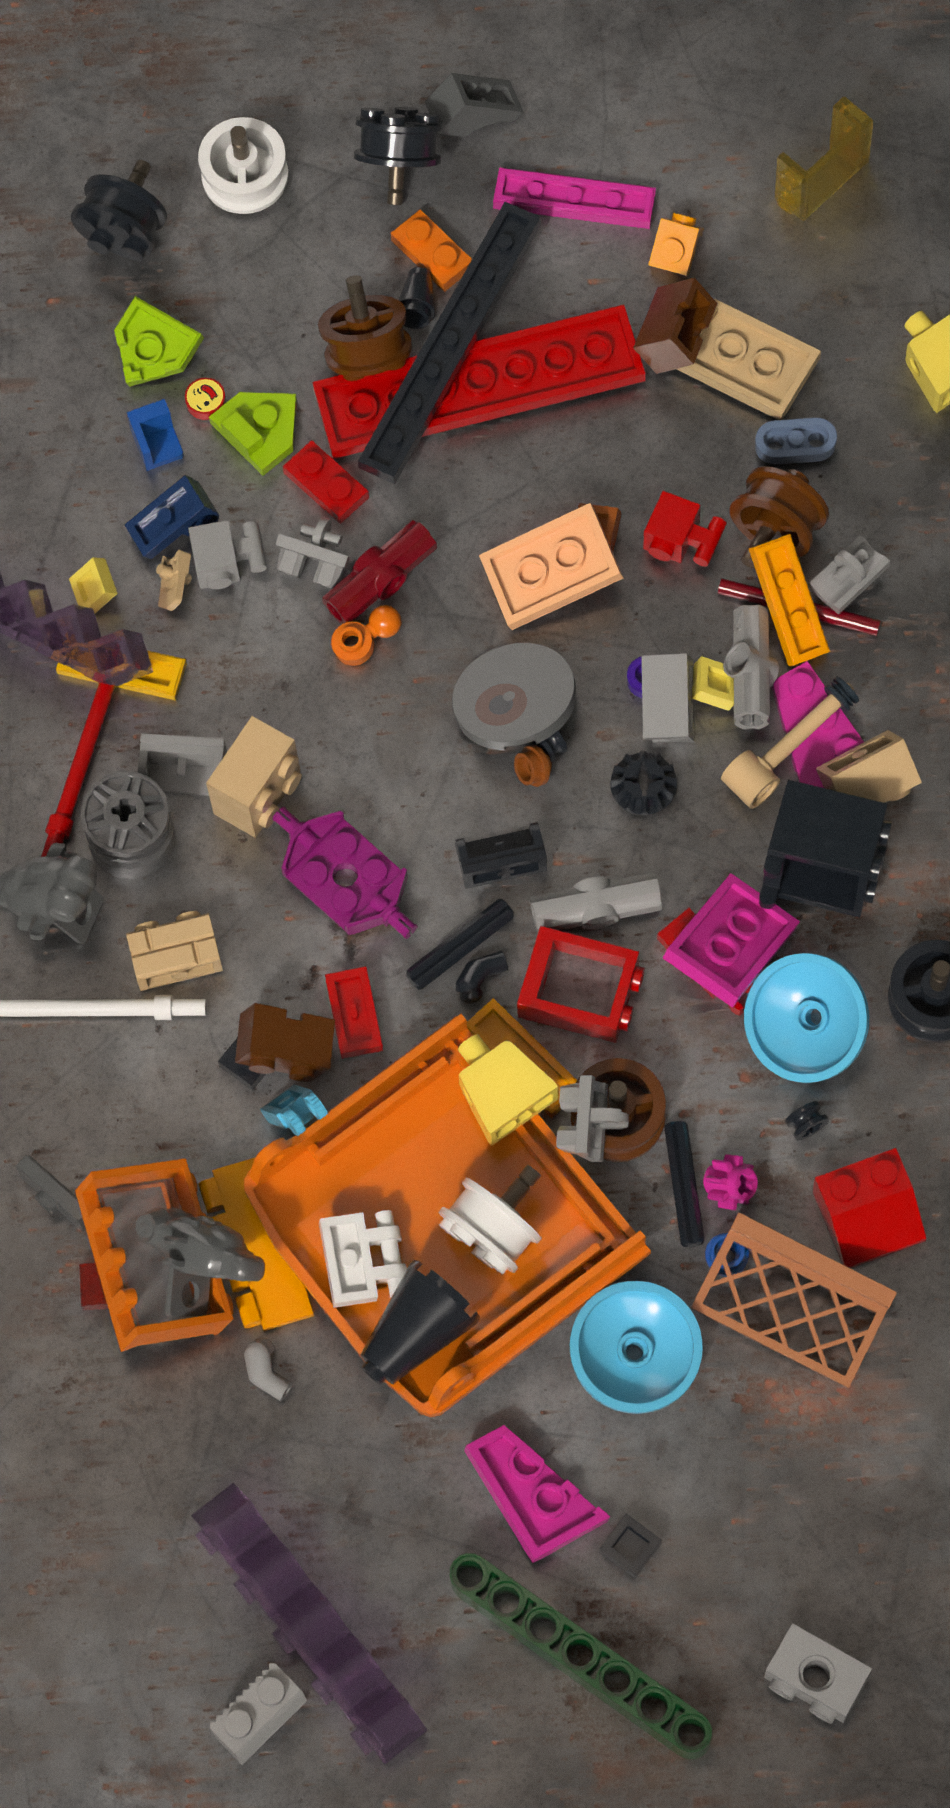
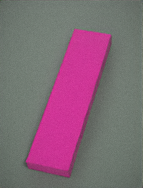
[493,167,656,229]

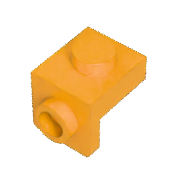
[648,212,704,276]

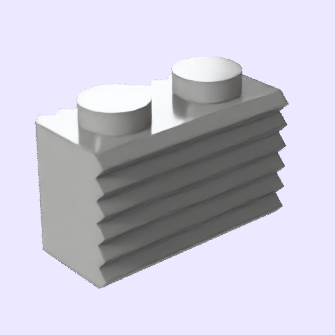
[210,1663,307,1765]

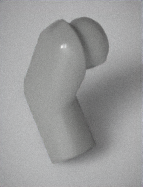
[244,1337,293,1402]

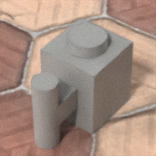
[188,520,267,589]

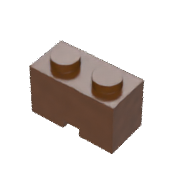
[633,277,718,374]
[235,1003,335,1082]

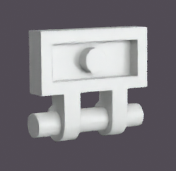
[319,1210,407,1308]

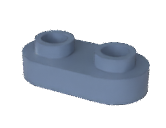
[755,418,837,465]

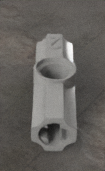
[723,604,779,730]
[530,872,662,935]

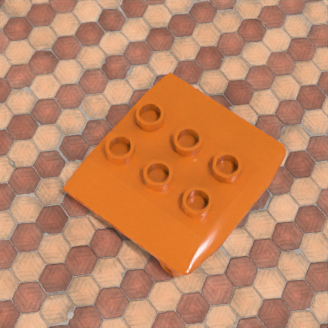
[244,1014,651,1417]

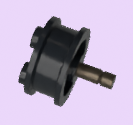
[354,107,443,205]
[71,160,167,261]
[888,940,950,1043]

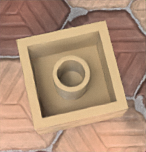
[206,716,302,838]

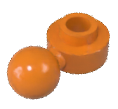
[331,605,402,666]

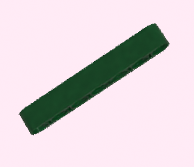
[449,1553,712,1759]

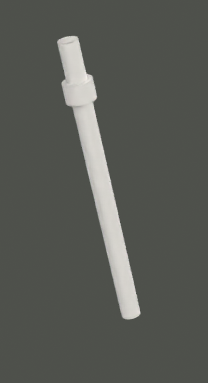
[0,995,207,1020]

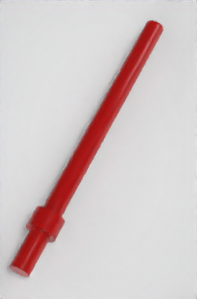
[41,636,130,857]

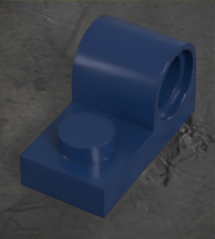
[124,475,220,559]

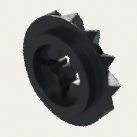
[610,749,677,815]

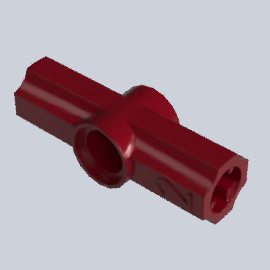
[322,520,437,624]

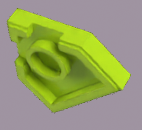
[114,296,204,387]
[209,392,297,476]

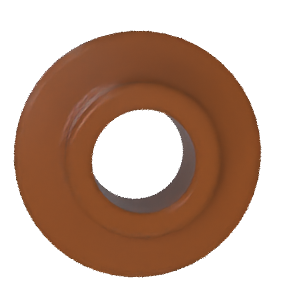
[514,745,552,787]

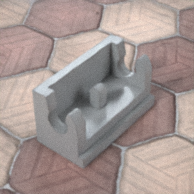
[642,653,695,743]
[137,733,227,796]

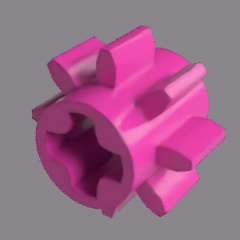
[703,1154,758,1210]

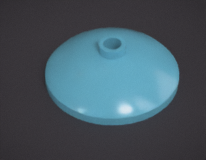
[744,953,870,1083]
[569,1281,703,1414]

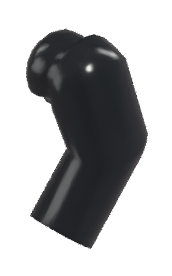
[456,950,508,1004]

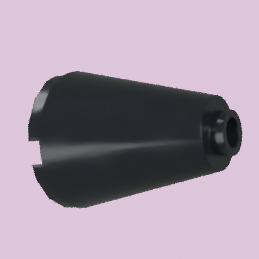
[360,1260,480,1385]

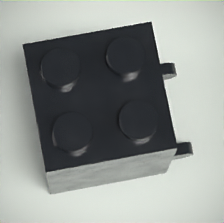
[759,780,892,918]

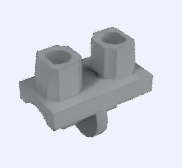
[275,517,355,589]
[808,535,890,615]

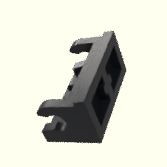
[455,822,547,889]

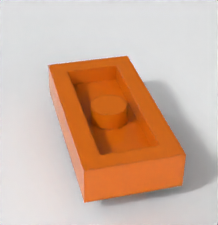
[391,209,472,292]

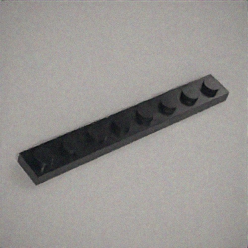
[358,202,541,484]

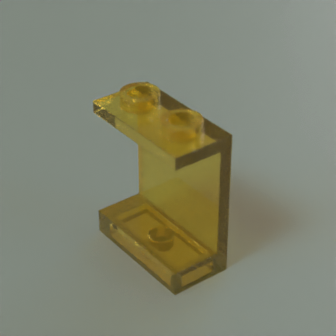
[775,96,873,221]

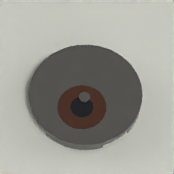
[452,643,576,751]

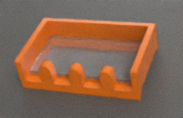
[75,1158,233,1352]

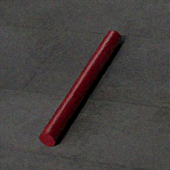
[717,578,881,636]

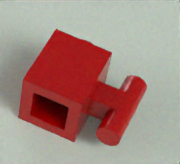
[643,491,727,567]

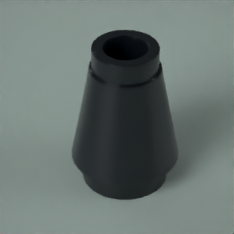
[398,267,435,329]

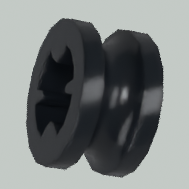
[532,731,568,762]
[785,1101,829,1141]

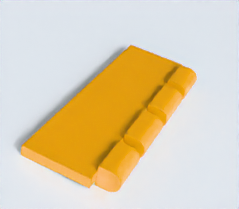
[198,1157,314,1332]

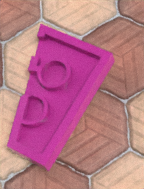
[772,661,864,788]
[464,1425,611,1564]

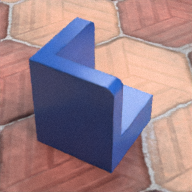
[126,399,184,471]

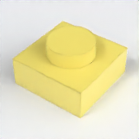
[69,557,118,615]
[692,656,734,711]

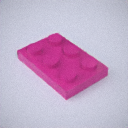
[663,873,800,1008]

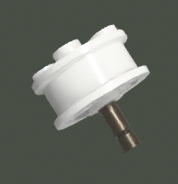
[198,117,288,214]
[438,1165,542,1274]

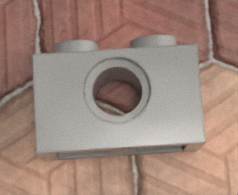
[764,1623,872,1724]

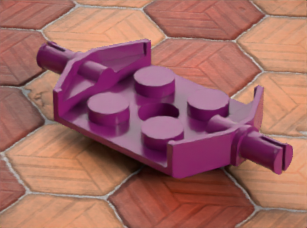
[272,806,418,939]

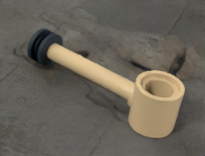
[721,676,859,809]

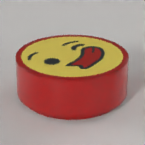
[185,378,226,420]

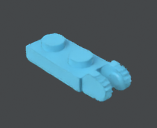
[260,1084,328,1136]

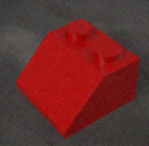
[813,1148,927,1269]

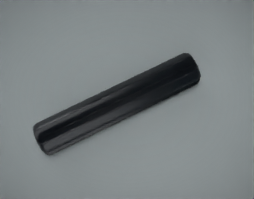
[406,898,514,990]
[664,1121,704,1247]

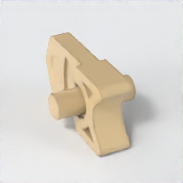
[156,550,192,611]

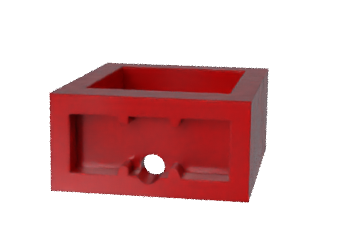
[517,926,645,1043]

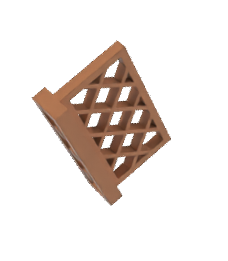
[691,1212,897,1388]

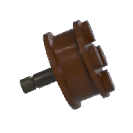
[318,275,412,381]
[729,467,829,568]
[571,1058,666,1162]

